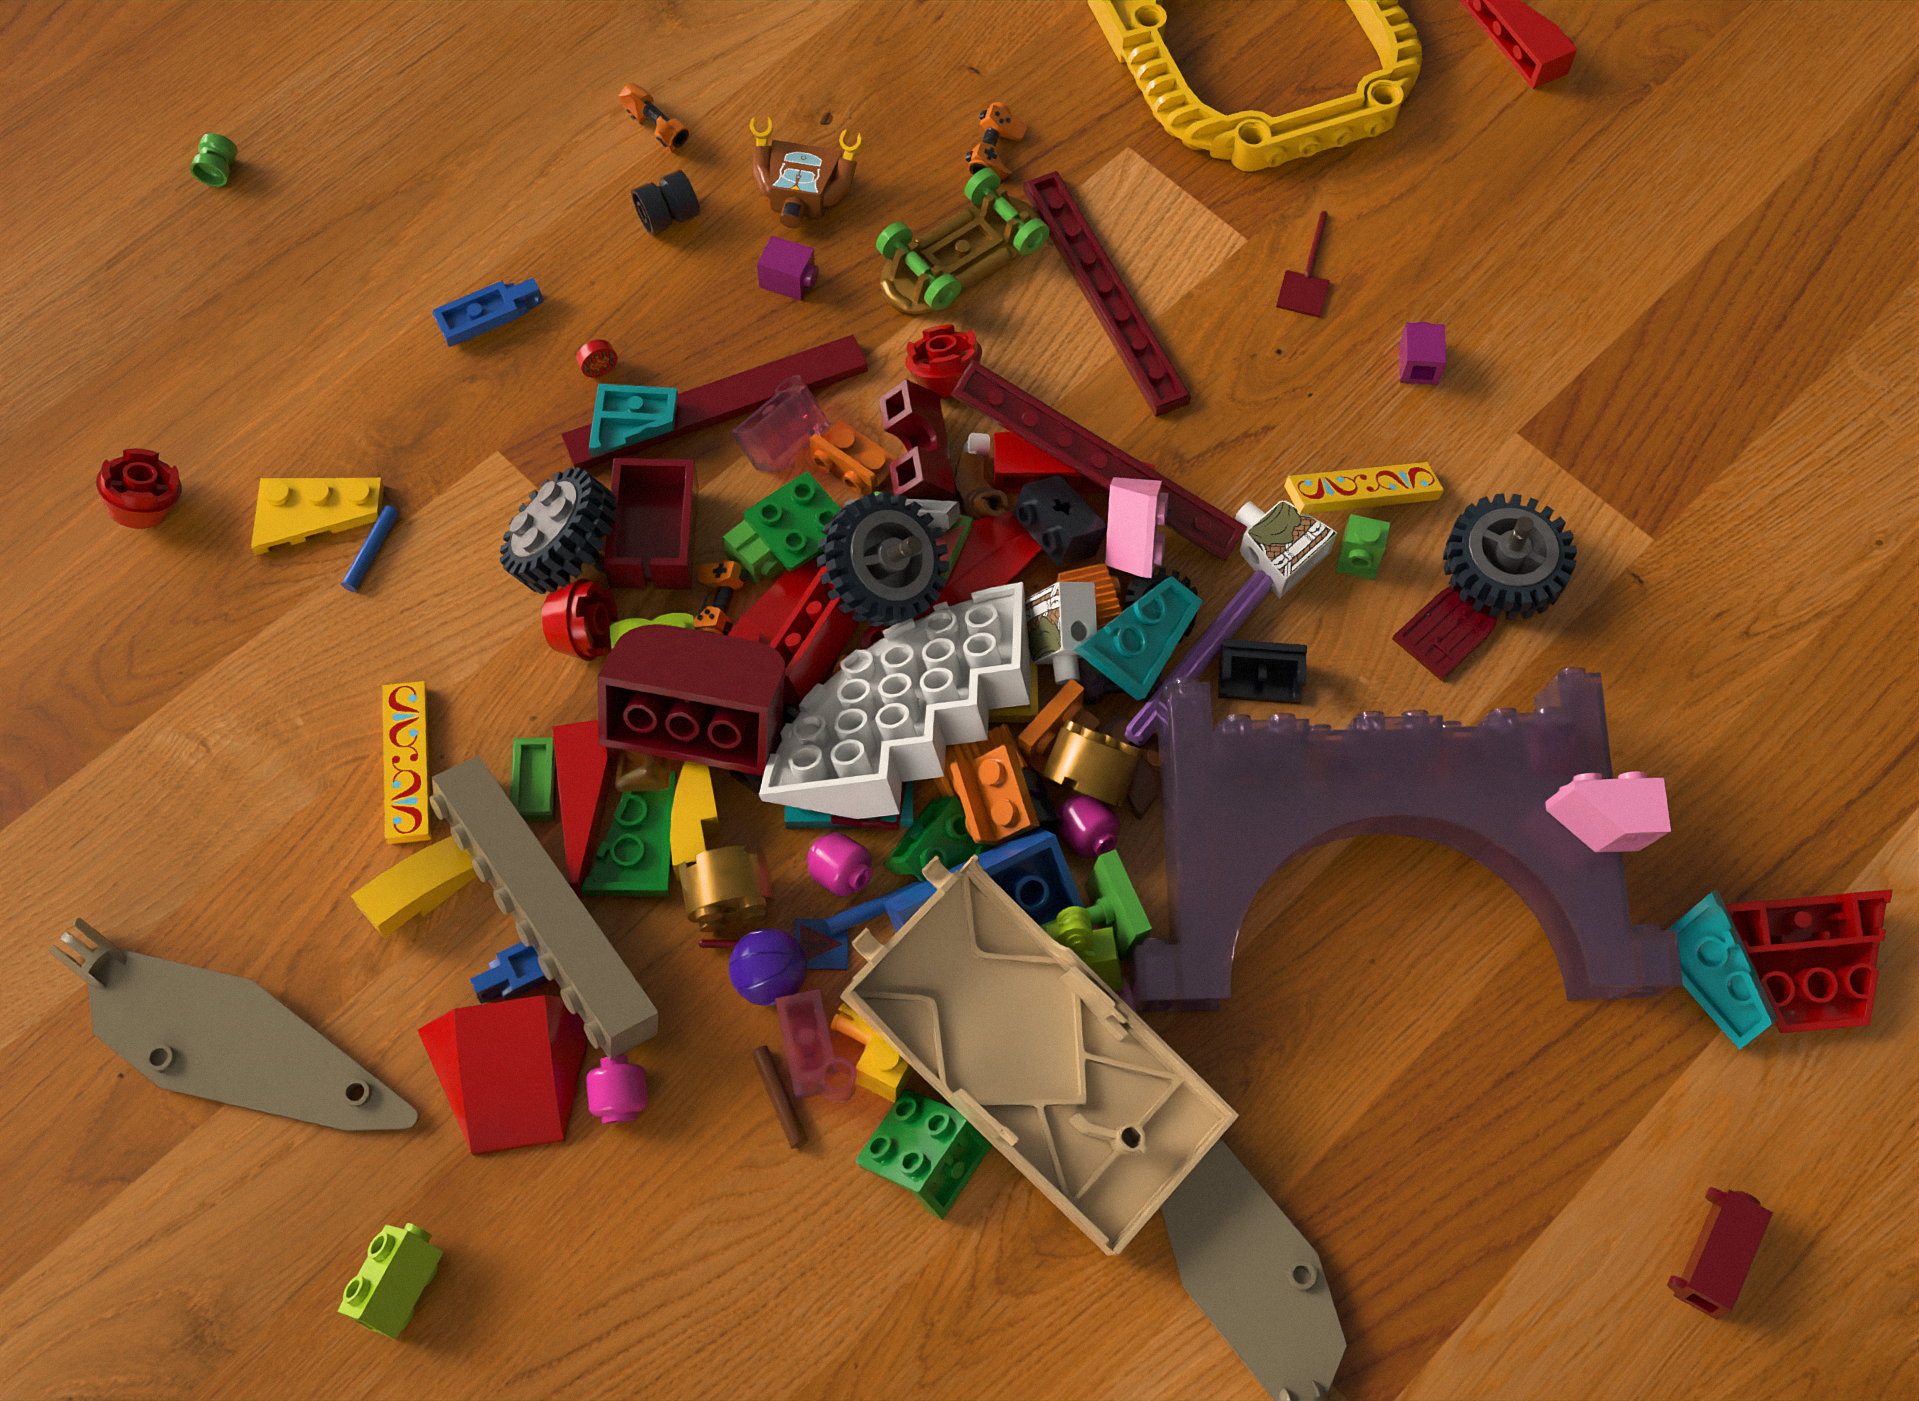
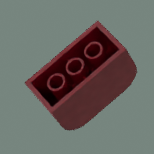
[597,624,785,776]

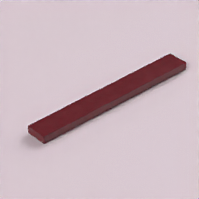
[1023,171,1191,417]
[561,334,868,470]
[951,359,1247,562]

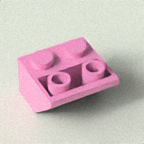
[1105,477,1169,578]
[1545,771,1671,853]

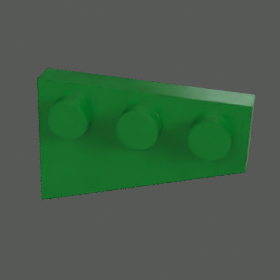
[580,771,677,897]

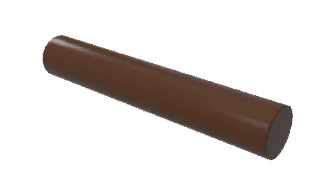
[751,1046,808,1149]

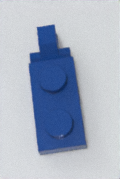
[432,278,543,347]
[470,942,555,1004]

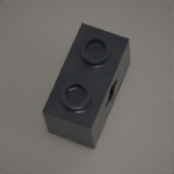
[1012,474,1108,567]

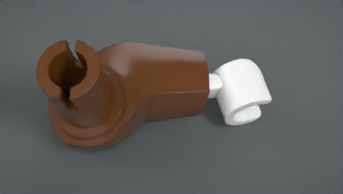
[954,433,1008,521]

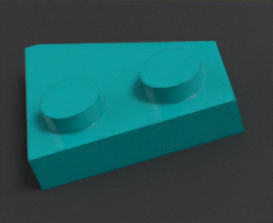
[589,384,678,457]

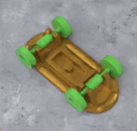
[876,168,1050,314]

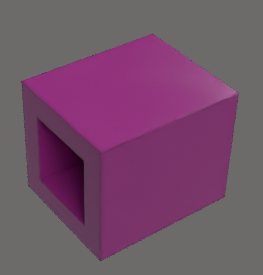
[757,236,819,301]
[1399,322,1446,385]

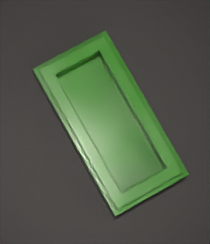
[510,737,557,821]

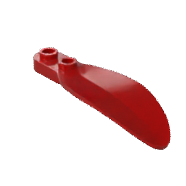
[860,511,1043,650]

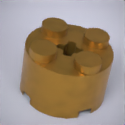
[1042,719,1143,806]
[678,846,775,932]

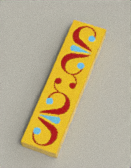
[1284,462,1444,515]
[382,681,431,845]

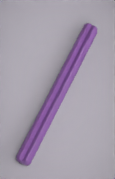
[1125,570,1273,746]

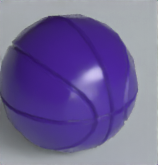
[728,928,807,1006]

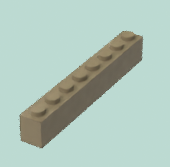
[429,755,659,1060]

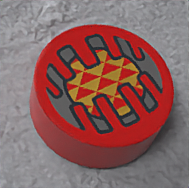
[576,339,618,378]

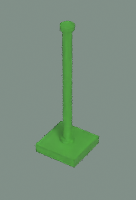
[1039,849,1152,962]

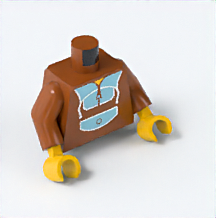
[750,117,865,228]

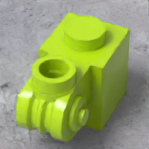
[1046,906,1124,991]

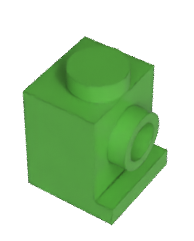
[1335,514,1390,581]

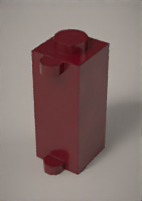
[1667,1187,1773,1320]

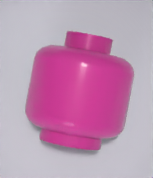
[1057,795,1120,858]
[807,832,872,897]
[586,1055,648,1124]

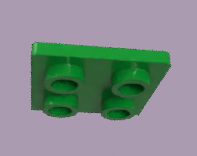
[743,471,842,572]
[883,796,999,883]
[856,1089,992,1220]

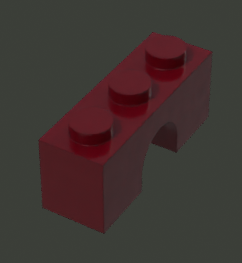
[879,379,956,501]

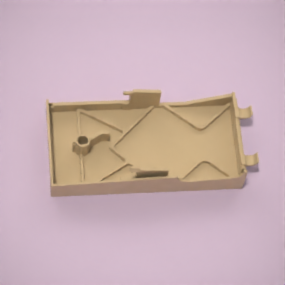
[840,854,1239,1256]

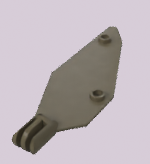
[49,918,419,1131]
[1160,1138,1347,1401]

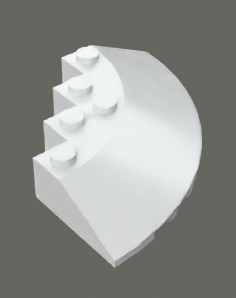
[759,582,1031,819]

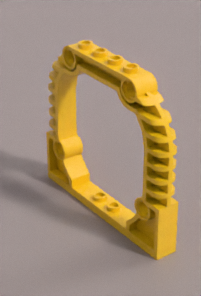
[1088,0,1422,172]

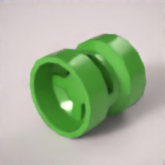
[190,133,238,187]

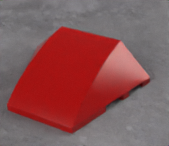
[1725,889,1893,1033]
[417,995,587,1155]

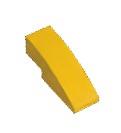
[670,761,721,881]
[351,836,477,939]

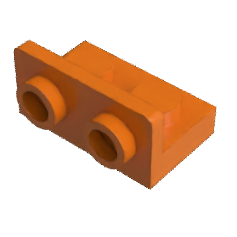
[809,419,898,496]
[1017,678,1100,781]
[950,744,1040,845]

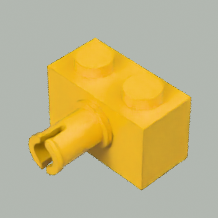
[831,1003,914,1103]

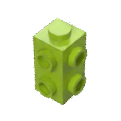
[337,1223,444,1340]

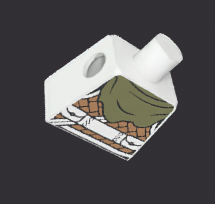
[1235,501,1337,599]
[1025,582,1097,685]

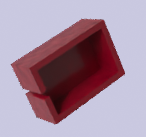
[604,458,699,589]

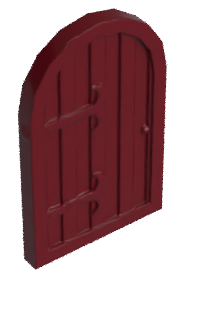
[1392,586,1497,681]

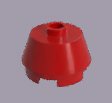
[905,324,982,399]
[96,448,182,529]
[542,578,618,661]

